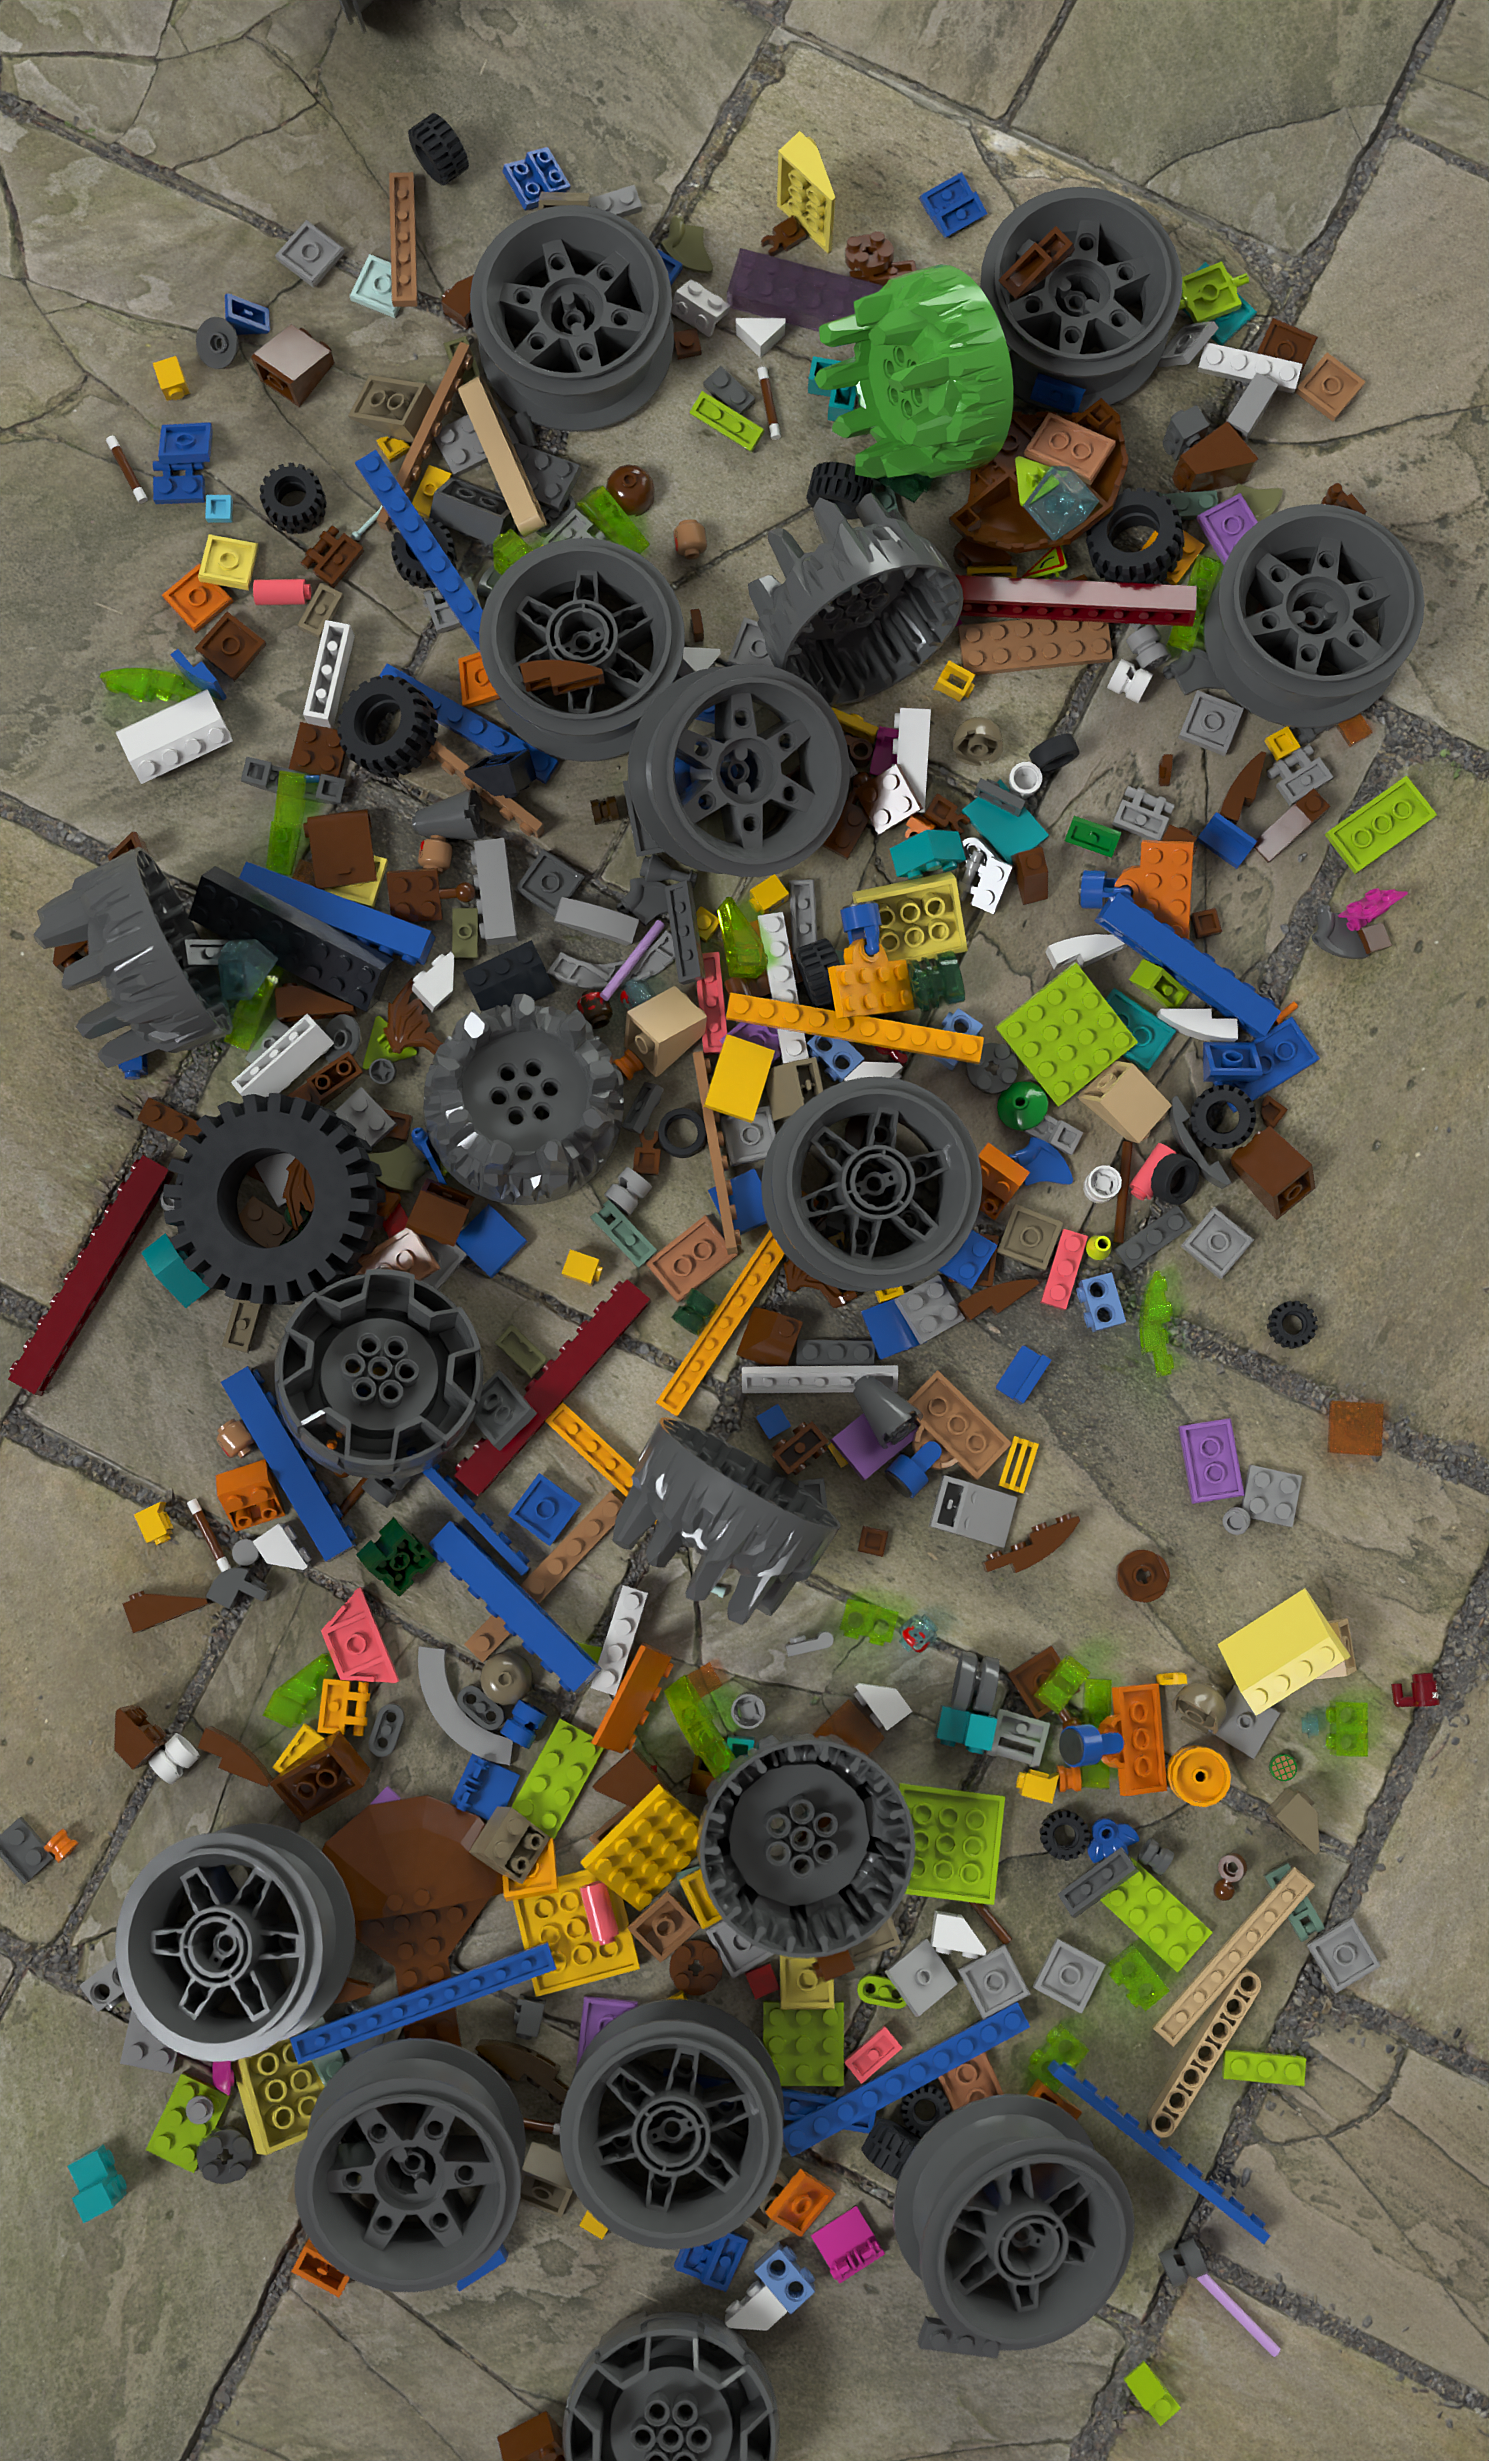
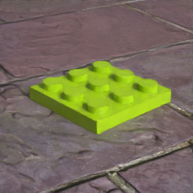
[763,2000,844,2086]

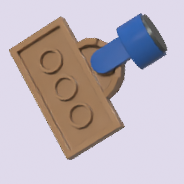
[885,1370,1012,1498]

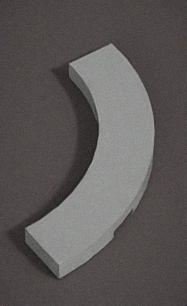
[547,930,675,990]
[418,1646,513,1765]

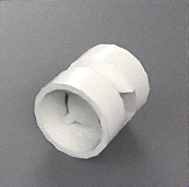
[1107,659,1153,703]
[1083,1165,1122,1204]
[148,1733,200,1785]

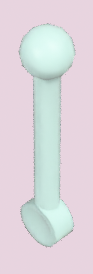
[351,505,383,541]

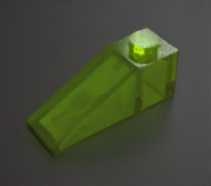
[577,485,650,554]
[717,897,768,978]

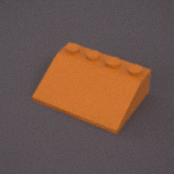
[591,1642,674,1754]

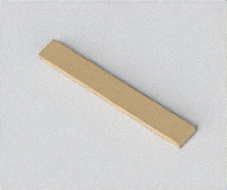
[1152,1866,1315,2047]

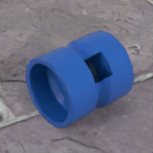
[500,1699,548,1749]

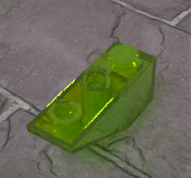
[263,1653,331,1729]

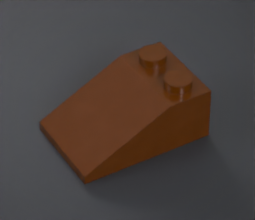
[269,1730,371,1823]

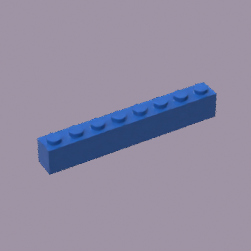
[239,861,436,966]
[1094,892,1281,1039]
[221,1366,357,1562]
[429,1521,602,1692]

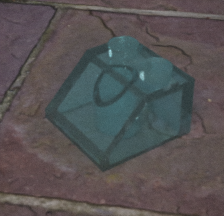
[1023,466,1099,541]
[218,939,278,1000]

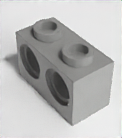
[79,1958,124,2012]

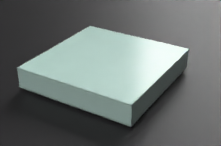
[350,254,400,318]

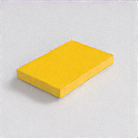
[703,1034,775,1123]

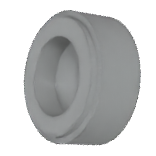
[1223,1507,1251,1535]
[232,1539,260,1566]

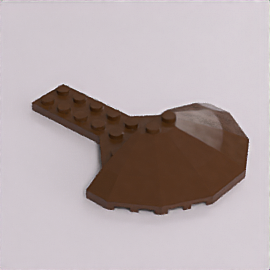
[949,398,1129,553]
[322,1794,504,2048]

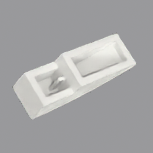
[1045,934,1128,970]
[1156,1009,1238,1042]

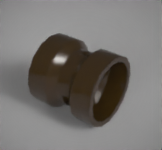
[590,795,620,825]

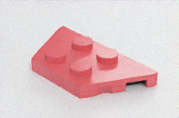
[321,1587,400,1683]

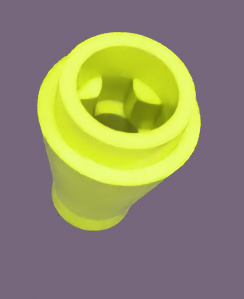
[1086,1235,1111,1260]

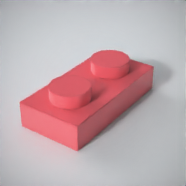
[844,2025,902,2084]

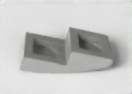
[1022,1114,1083,1155]

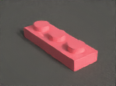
[1040,1228,1088,1310]

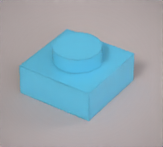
[205,495,233,523]

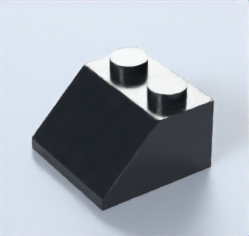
[464,749,537,798]

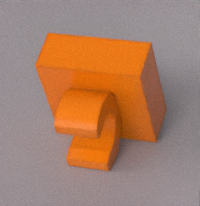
[905,813,937,838]

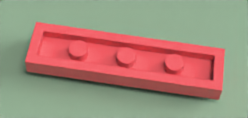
[696,952,727,1055]

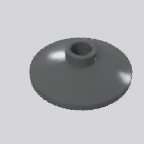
[196,317,238,369]
[323,1014,360,1063]

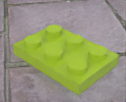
[146,2072,232,2173]

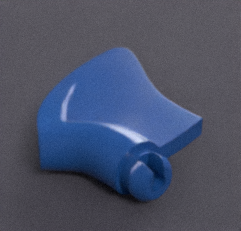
[411,1127,448,1186]
[1008,1137,1073,1187]

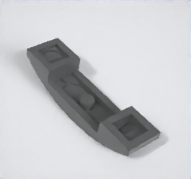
[241,756,346,805]
[1168,1096,1231,1189]

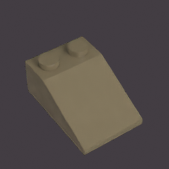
[348,375,434,443]

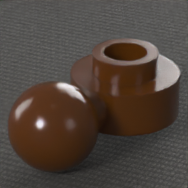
[1213,1853,1247,1901]

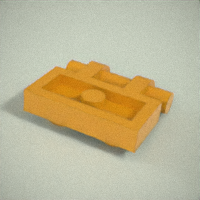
[317,1678,371,1736]

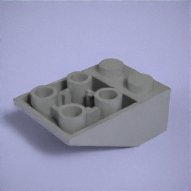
[928,1475,1017,1548]

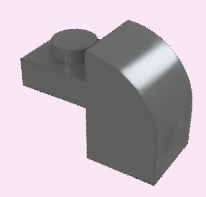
[206,1568,272,1609]

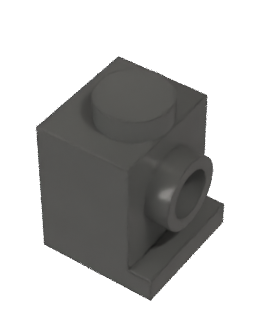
[513,1994,546,2040]

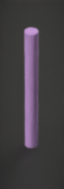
[600,920,665,1001]
[1197,2274,1281,2357]

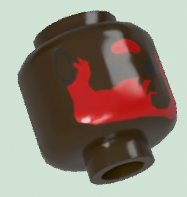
[576,989,613,1029]

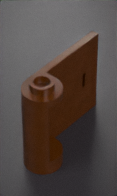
[303,809,377,889]

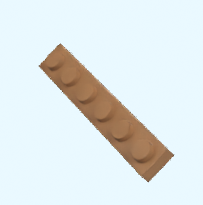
[389,172,418,307]
[428,740,545,839]

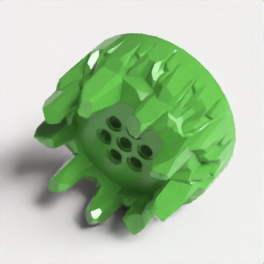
[814,264,1013,478]

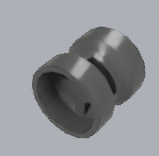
[369,1058,397,1084]
[1137,1838,1174,1875]

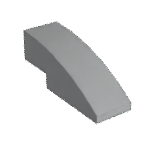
[554,897,639,946]

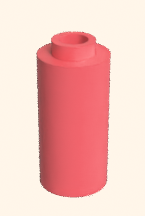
[253,579,312,605]
[1129,1143,1177,1201]
[580,1881,619,1945]

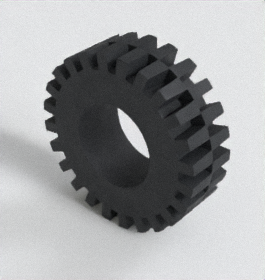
[163,1093,386,1305]

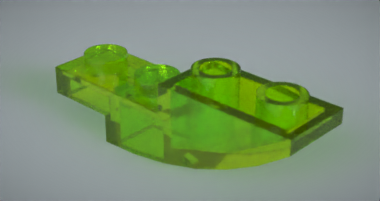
[1167,554,1221,652]
[99,668,198,703]
[266,770,307,875]
[224,957,285,1052]
[1139,1270,1174,1378]
[664,1675,736,1778]
[1081,1678,1112,1790]

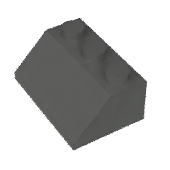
[429,476,514,546]

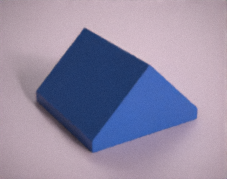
[1203,1042,1263,1082]

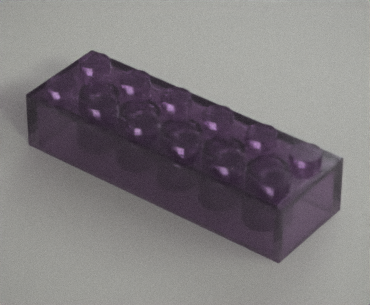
[727,248,882,332]

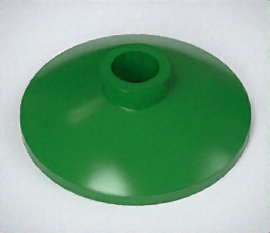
[997,1081,1048,1131]

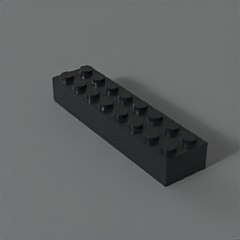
[188,866,394,1012]

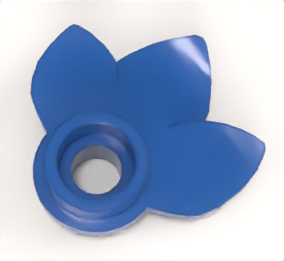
[1087,1818,1139,1863]

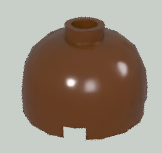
[605,464,655,517]

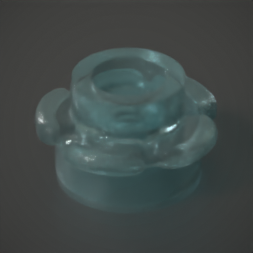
[1301,1712,1319,1739]

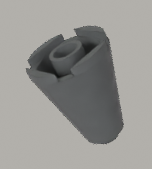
[412,789,485,840]
[853,1376,923,1449]

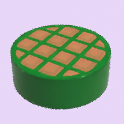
[1269,1754,1297,1781]

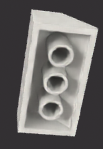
[116,689,233,784]

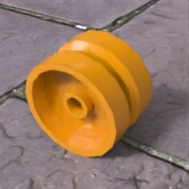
[1166,1745,1231,1807]

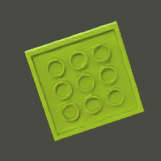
[995,962,1138,1107]
[898,1783,1005,1905]

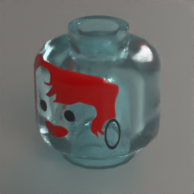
[620,979,657,1011]
[899,1614,938,1653]

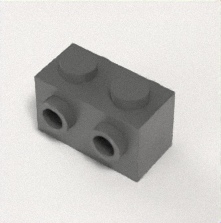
[1163,405,1210,462]

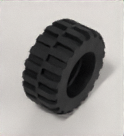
[1086,488,1184,584]
[337,675,438,778]

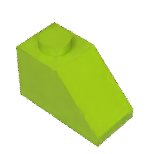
[1129,959,1190,1009]

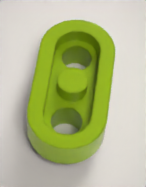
[857,1974,907,2009]

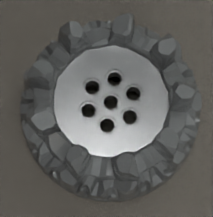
[748,493,963,706]
[33,847,233,1068]
[423,994,624,1205]
[612,1417,841,1625]
[696,1733,915,1958]

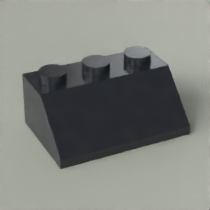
[462,940,556,1011]

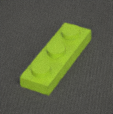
[689,391,765,453]
[1222,2049,1306,2086]

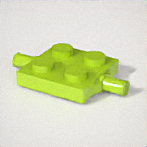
[1178,261,1249,324]

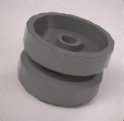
[951,1651,1000,1716]

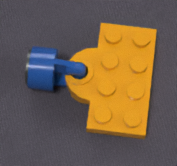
[828,901,915,1019]

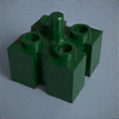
[356,1517,437,1597]

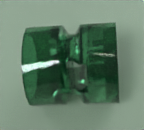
[671,1288,719,1336]

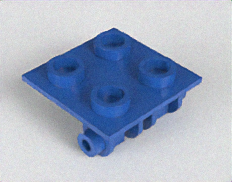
[450,1753,520,1820]

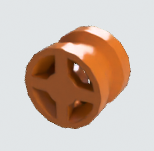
[613,1049,644,1081]
[1056,1765,1082,1792]
[44,1828,79,1863]

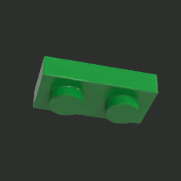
[1064,816,1121,858]

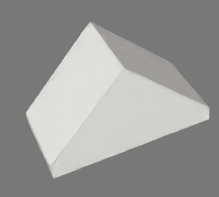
[736,318,785,358]
[678,647,721,677]

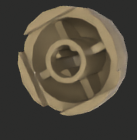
[953,717,1003,766]
[480,1652,533,1705]
[1171,1683,1227,1734]

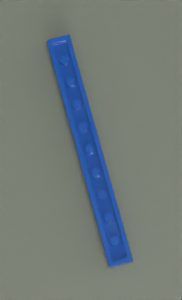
[355,450,483,654]
[357,1388,531,1576]
[290,1942,557,2065]
[783,2002,1030,2157]
[1048,2060,1270,2244]

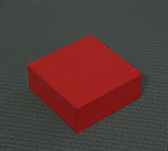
[745,1962,780,2000]

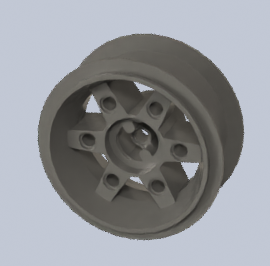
[980,187,1182,414]
[470,205,674,432]
[1204,504,1425,728]
[479,538,685,762]
[628,664,850,877]
[761,1076,982,1292]
[115,1823,356,2062]
[560,1999,784,2250]
[294,2038,526,2293]
[893,2094,1134,2351]

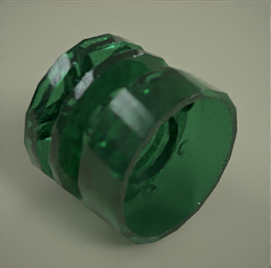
[909,950,965,1013]

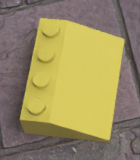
[777,131,835,254]
[852,871,968,964]
[1217,1588,1351,1716]
[231,2038,324,2155]

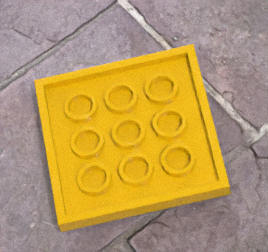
[580,1784,700,1912]
[513,1869,640,1997]

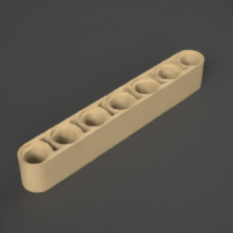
[458,375,547,537]
[1147,1968,1261,2138]

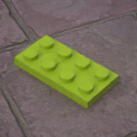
[1325,775,1437,874]
[512,1718,604,1839]
[1100,1857,1213,1973]

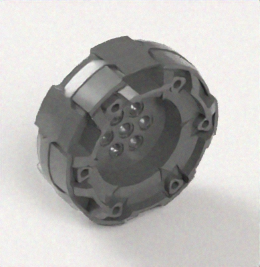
[275,1269,484,1480]
[563,2311,780,2461]

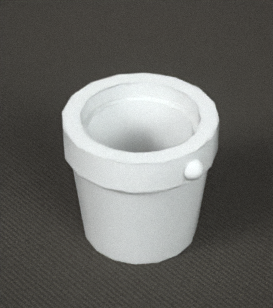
[1009,761,1042,799]

